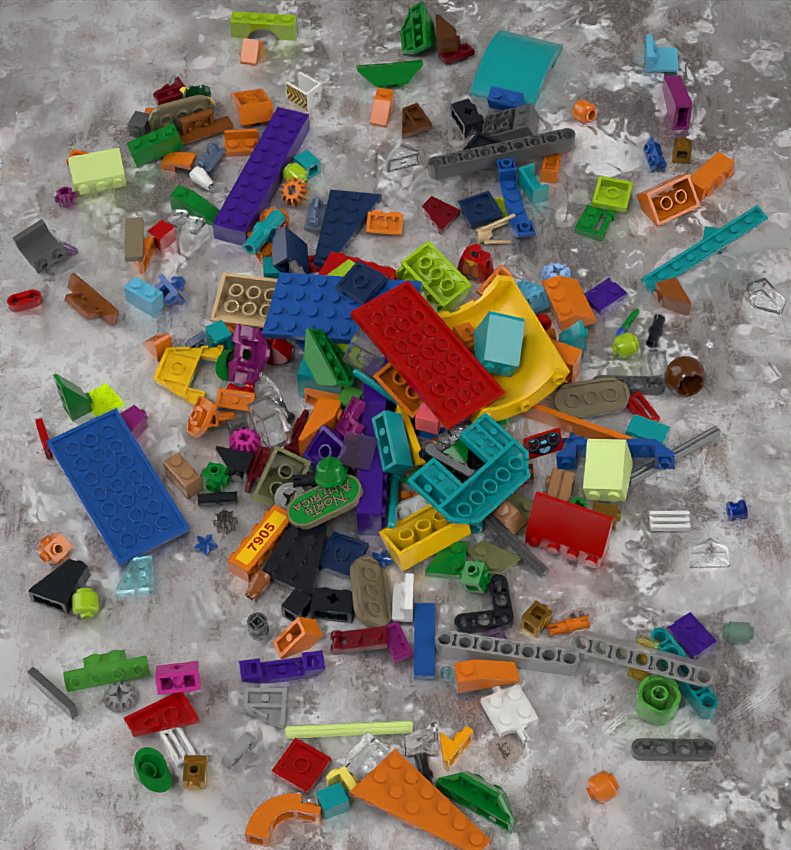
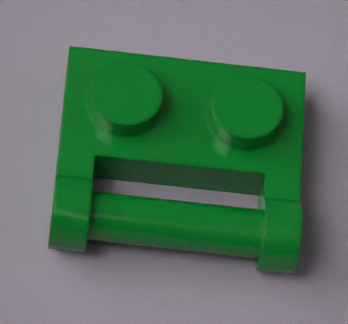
[574,205,616,241]

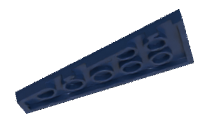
[313,189,382,268]

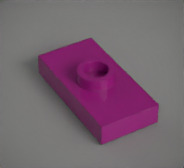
[386,621,414,664]

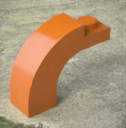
[245,793,322,848]

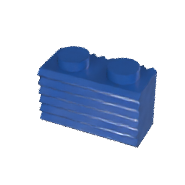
[487,86,525,111]

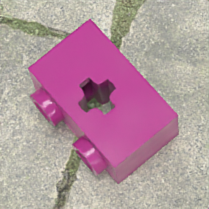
[155,661,201,695]

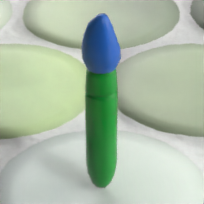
[615,309,639,337]

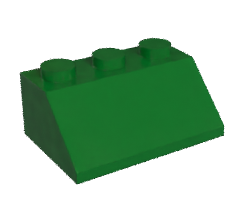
[127,123,184,167]

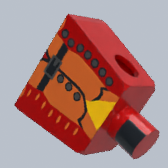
[457,244,494,284]

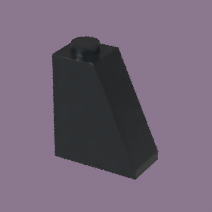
[28,559,90,615]

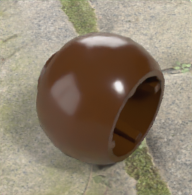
[664,356,706,397]

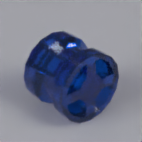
[726,499,748,521]

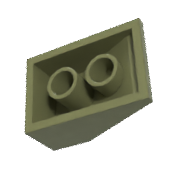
[251,445,312,508]

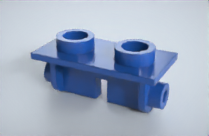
[643,137,667,173]

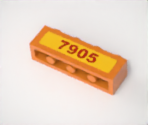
[228,504,291,583]

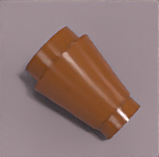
[245,570,271,601]

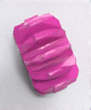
[229,426,261,455]

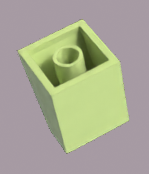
[583,439,633,502]

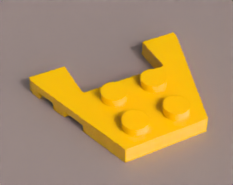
[153,345,225,406]

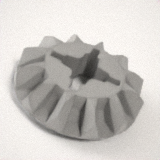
[274,482,305,510]
[103,680,137,712]

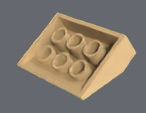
[210,272,278,329]

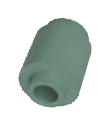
[723,621,754,644]

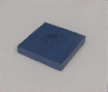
[457,191,503,229]
[335,261,388,305]
[319,531,370,579]

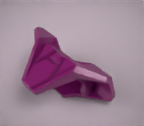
[228,324,270,384]

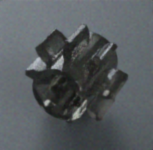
[213,509,238,535]

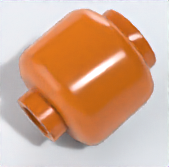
[572,99,597,124]
[586,771,620,804]

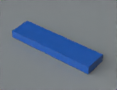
[414,603,435,679]

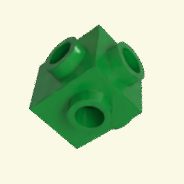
[200,462,230,493]
[460,560,492,594]

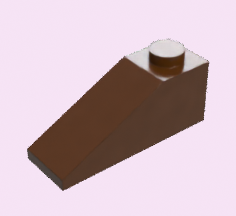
[435,14,461,54]

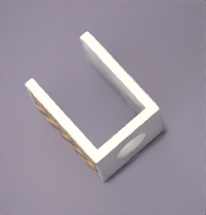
[285,71,322,111]

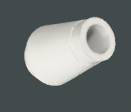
[189,166,215,191]

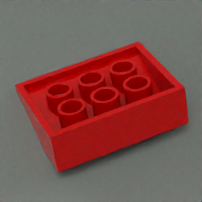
[525,491,614,569]

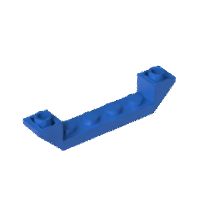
[496,158,535,238]
[556,439,675,470]

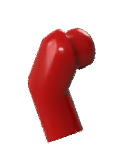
[226,382,255,393]

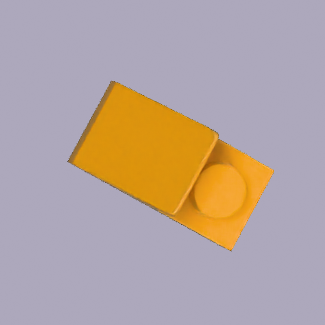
[439,725,473,771]

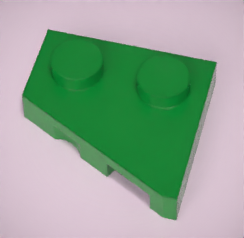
[425,541,468,580]

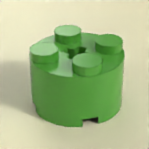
[635,675,681,726]

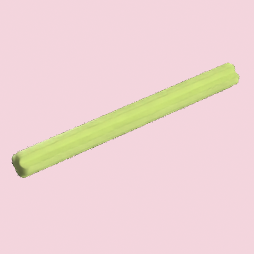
[285,720,413,739]

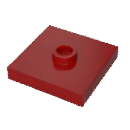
[271,737,332,795]

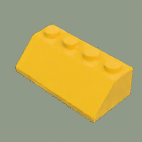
[379,504,471,572]

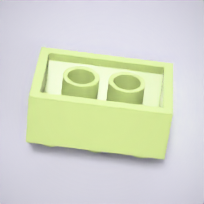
[68,148,127,196]

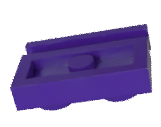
[584,278,627,315]
[666,612,717,660]

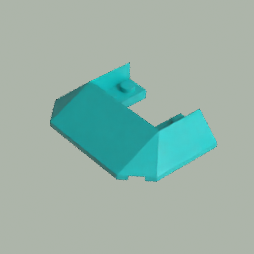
[406,412,530,525]

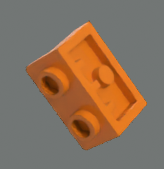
[224,129,259,157]
[366,210,404,236]

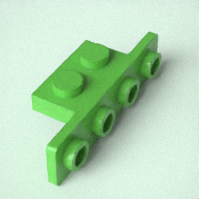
[63,649,150,692]

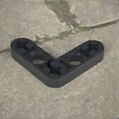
[454,574,514,634]

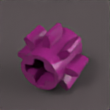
[54,187,77,208]

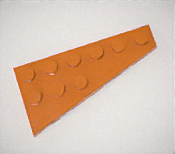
[348,749,491,850]

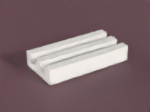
[649,511,691,531]
[158,727,197,769]

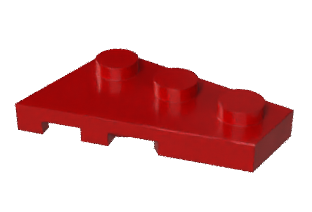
[124,692,200,737]

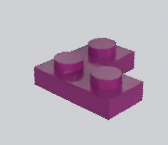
[335,396,366,443]

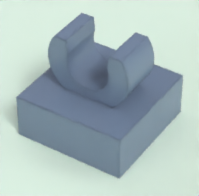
[184,331,208,348]

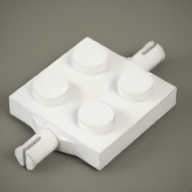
[480,684,539,743]

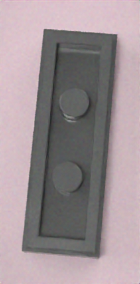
[27,667,78,720]

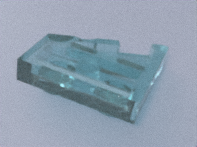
[115,555,155,598]

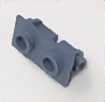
[196,140,226,172]
[304,196,327,231]

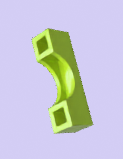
[230,11,297,41]

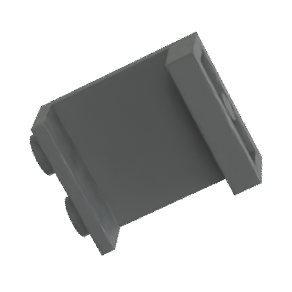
[12,219,68,274]

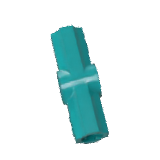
[243,209,286,255]

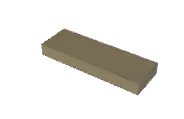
[125,217,144,262]

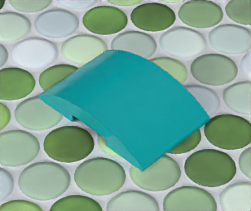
[470,30,563,107]

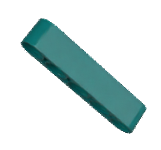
[649,627,718,719]

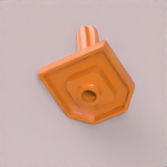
[187,395,235,438]

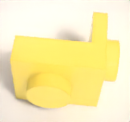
[326,766,359,799]

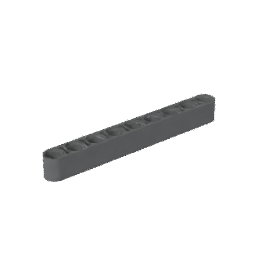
[428,128,576,180]

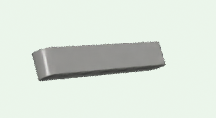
[435,630,579,676]
[572,630,718,687]

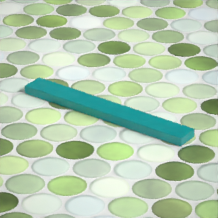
[641,205,768,294]

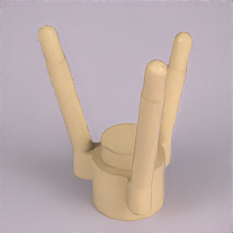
[476,214,515,245]

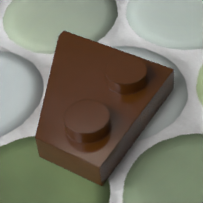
[402,103,432,139]

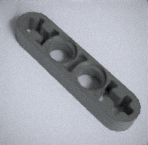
[593,375,666,395]
[630,738,716,762]

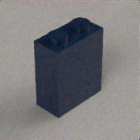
[271,226,309,274]

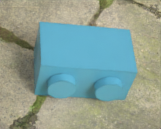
[124,276,165,318]

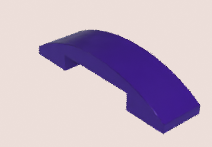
[239,650,325,684]

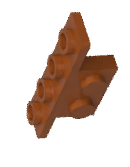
[178,108,234,146]
[64,273,119,326]

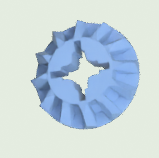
[542,262,571,280]

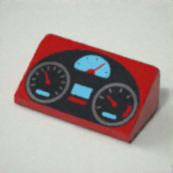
[523,428,563,460]

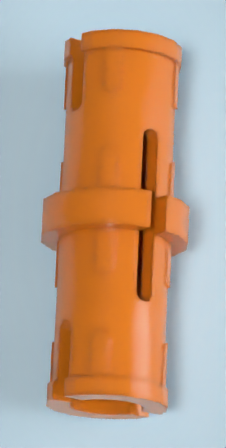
[547,615,590,637]

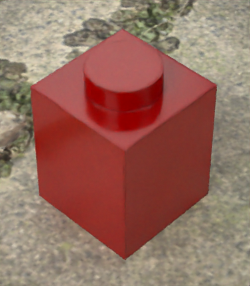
[147,219,177,252]

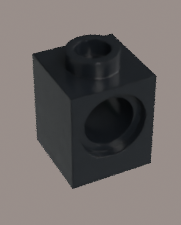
[281,588,312,622]

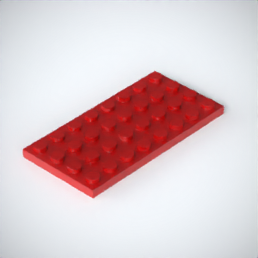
[350,280,506,430]

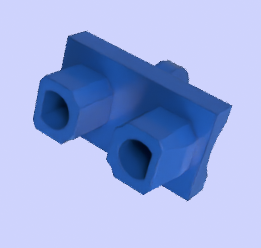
[154,273,186,307]

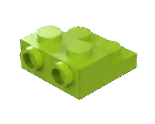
[592,176,633,213]

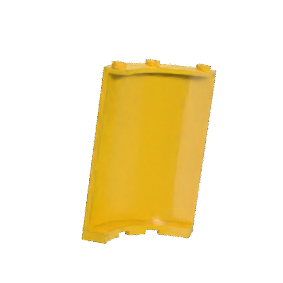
[437,275,570,423]

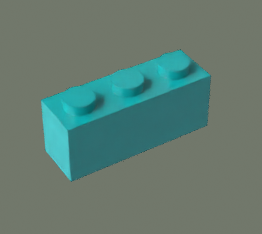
[372,410,414,475]

